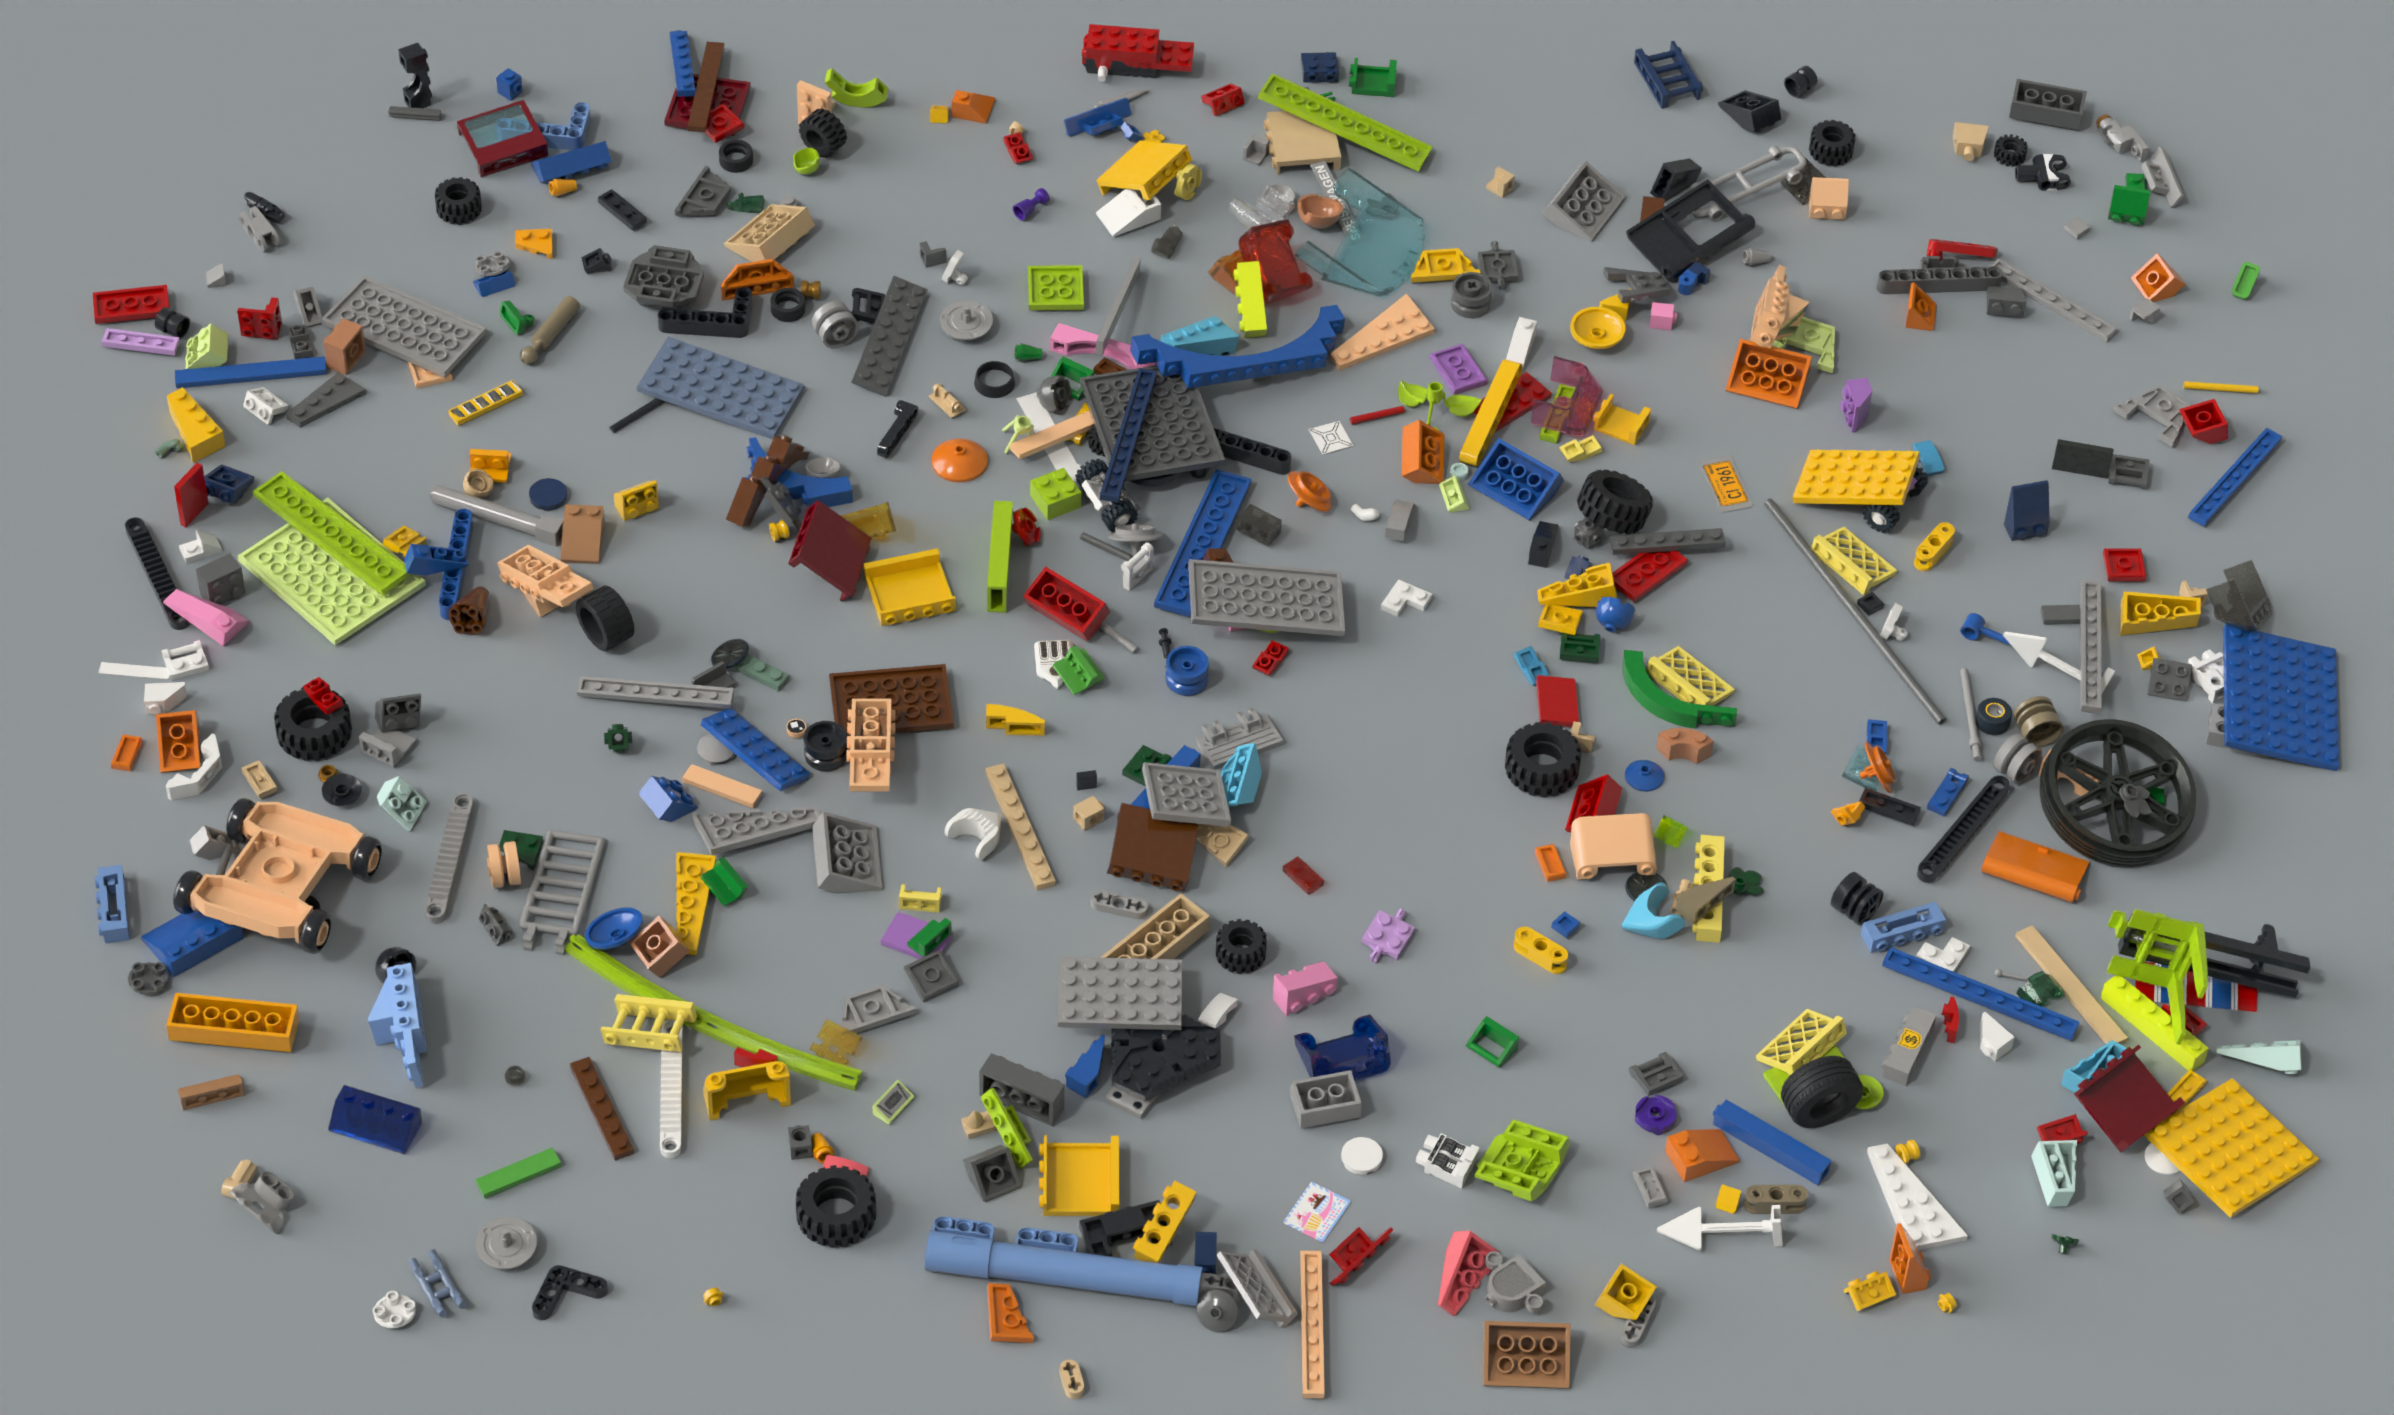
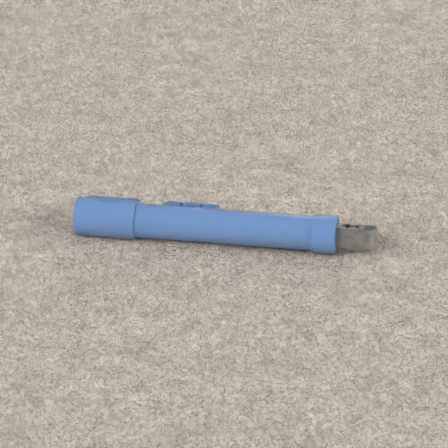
[925,1216,1241,1307]

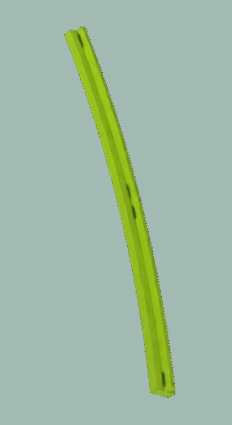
[564,934,862,1091]

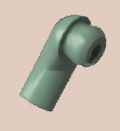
[155,438,184,458]

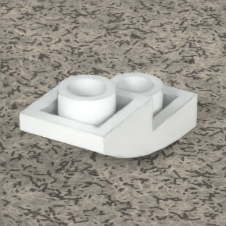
[1198,993,1238,1028]

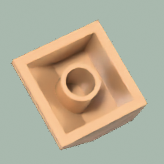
[1809,177,1849,220]

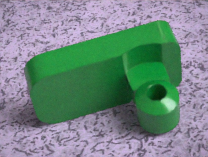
[499,300,535,335]

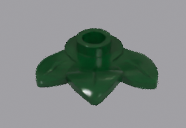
[1729,867,1764,895]

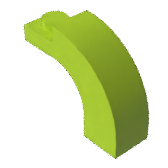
[825,68,888,108]

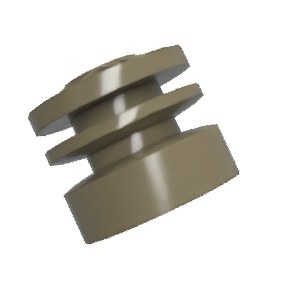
[2013,696,2064,748]

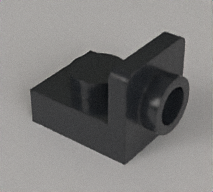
[581,248,612,274]

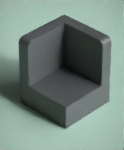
[920,241,947,268]
[2164,1179,2195,1214]

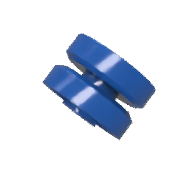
[1165,646,1209,696]

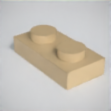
[241,760,277,799]

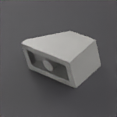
[293,286,322,327]
[189,825,240,860]

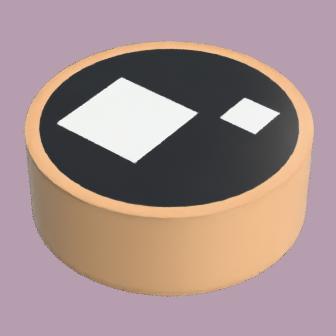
[786,719,806,738]

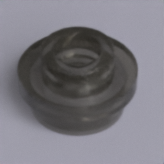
[505,1066,526,1086]

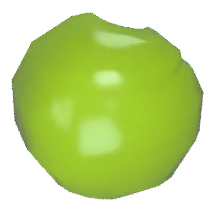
[793,148,820,175]

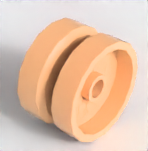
[487,841,521,889]

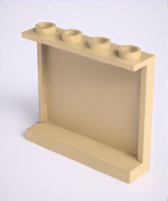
[1264,111,1341,175]

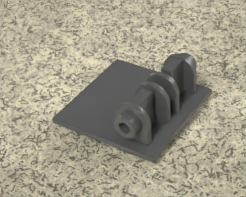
[2148,658,2192,701]

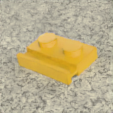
[382,525,427,557]

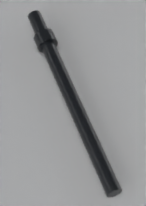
[609,398,665,433]

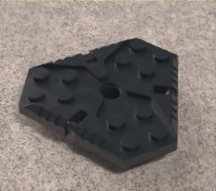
[1111,1014,1221,1101]

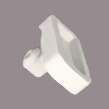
[941,250,968,285]
[1880,603,1908,641]

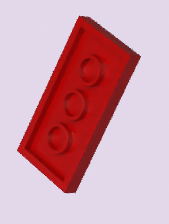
[93,285,169,324]
[1474,372,1552,431]
[1612,551,1688,603]

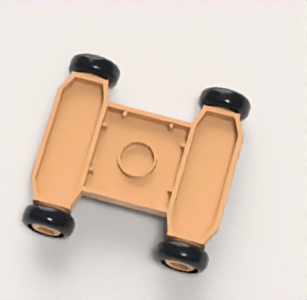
[173,798,382,954]

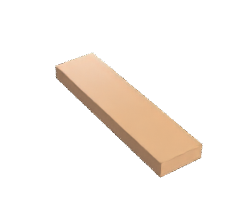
[682,764,762,808]

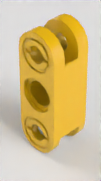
[1914,522,1955,571]
[1514,926,1568,974]

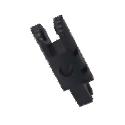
[244,192,285,223]

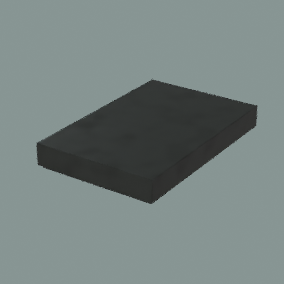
[2052,439,2114,479]

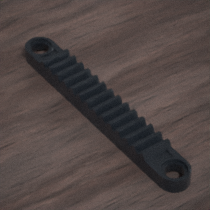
[125,517,189,630]
[1917,775,2010,883]

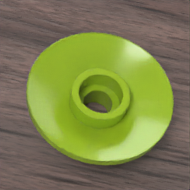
[1855,1075,1884,1109]

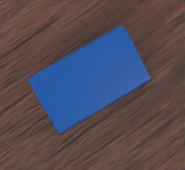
[473,270,515,297]

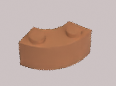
[1656,728,1714,764]

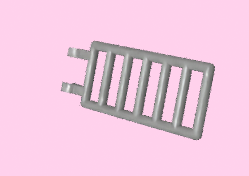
[519,830,606,955]

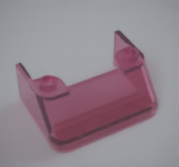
[1530,356,1603,436]

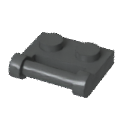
[2108,454,2150,489]
[1629,1052,1684,1096]

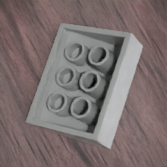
[1542,161,1626,241]
[812,812,882,893]

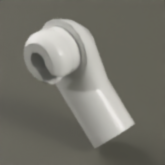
[1351,504,1379,522]

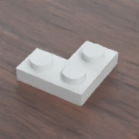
[1381,579,1432,617]
[1916,937,1970,972]

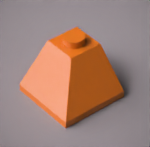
[952,90,995,124]
[2131,253,2186,302]

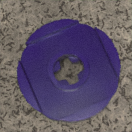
[1635,1095,1677,1135]

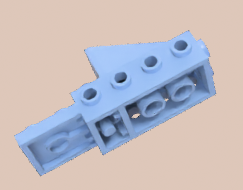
[368,963,427,1088]

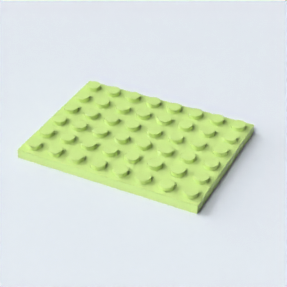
[237,497,426,646]

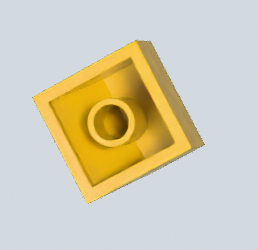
[1594,1263,1657,1320]

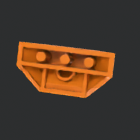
[721,259,794,301]

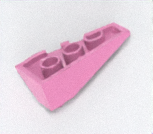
[163,589,249,647]

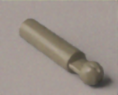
[520,296,580,365]

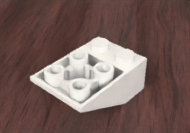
[1096,189,1161,237]

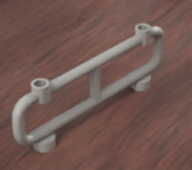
[1690,146,1807,221]

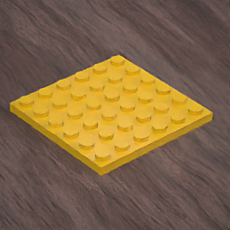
[2144,1078,2319,1218]

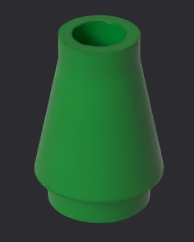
[1014,343,1042,361]

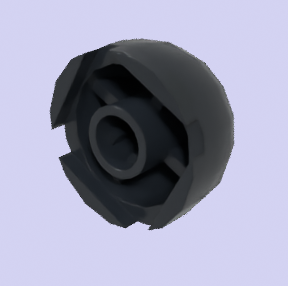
[375,947,416,984]

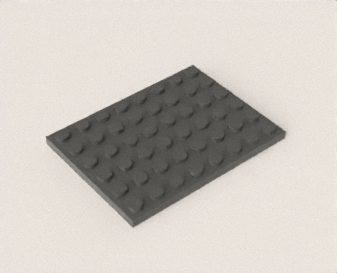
[1080,365,1225,481]

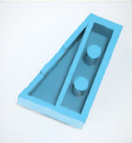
[2061,1040,2127,1093]

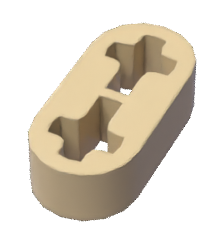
[1060,1360,1084,1399]

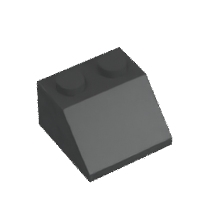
[963,1145,1021,1201]

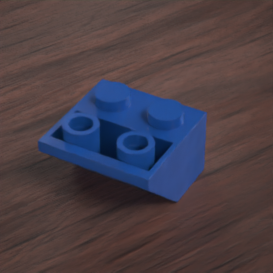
[638,776,698,822]

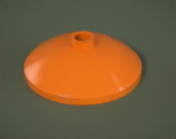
[931,438,988,482]

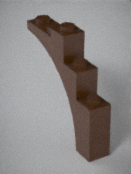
[726,434,810,527]

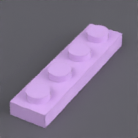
[102,328,180,356]

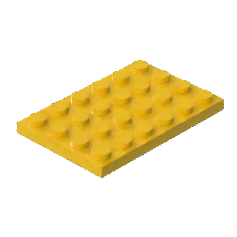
[1792,449,1920,505]

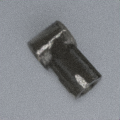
[1151,225,1183,259]

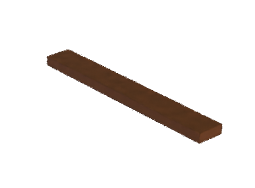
[688,41,725,133]

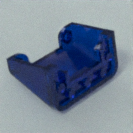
[1294,1014,1391,1081]

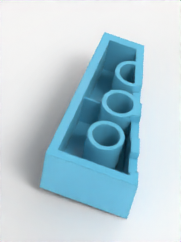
[1160,316,1240,356]

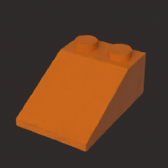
[156,710,201,773]
[1665,1129,1740,1182]
[1889,1223,1931,1294]

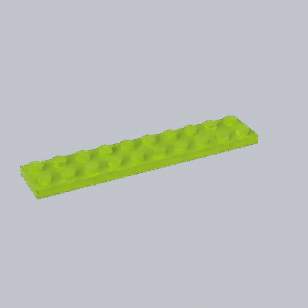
[1258,73,1433,172]
[253,471,411,595]

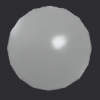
[474,251,510,276]
[697,733,736,766]

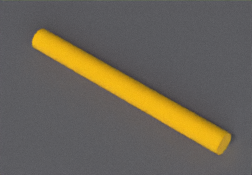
[2183,381,2259,393]

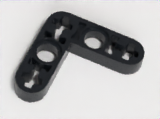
[532,1265,608,1321]

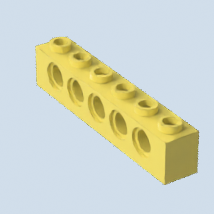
[1692,835,1725,943]

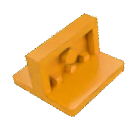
[469,449,511,483]

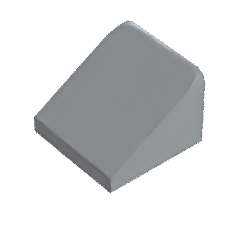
[206,263,226,287]

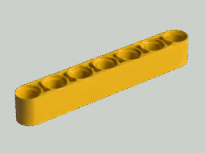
[1459,359,1523,467]

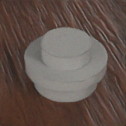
[779,196,797,206]

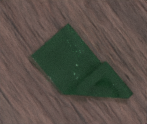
[726,193,765,213]

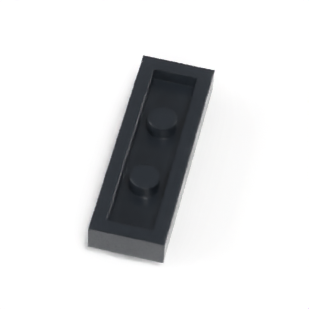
[598,189,647,231]
[1859,788,1921,826]

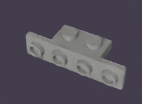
[2141,147,2184,208]

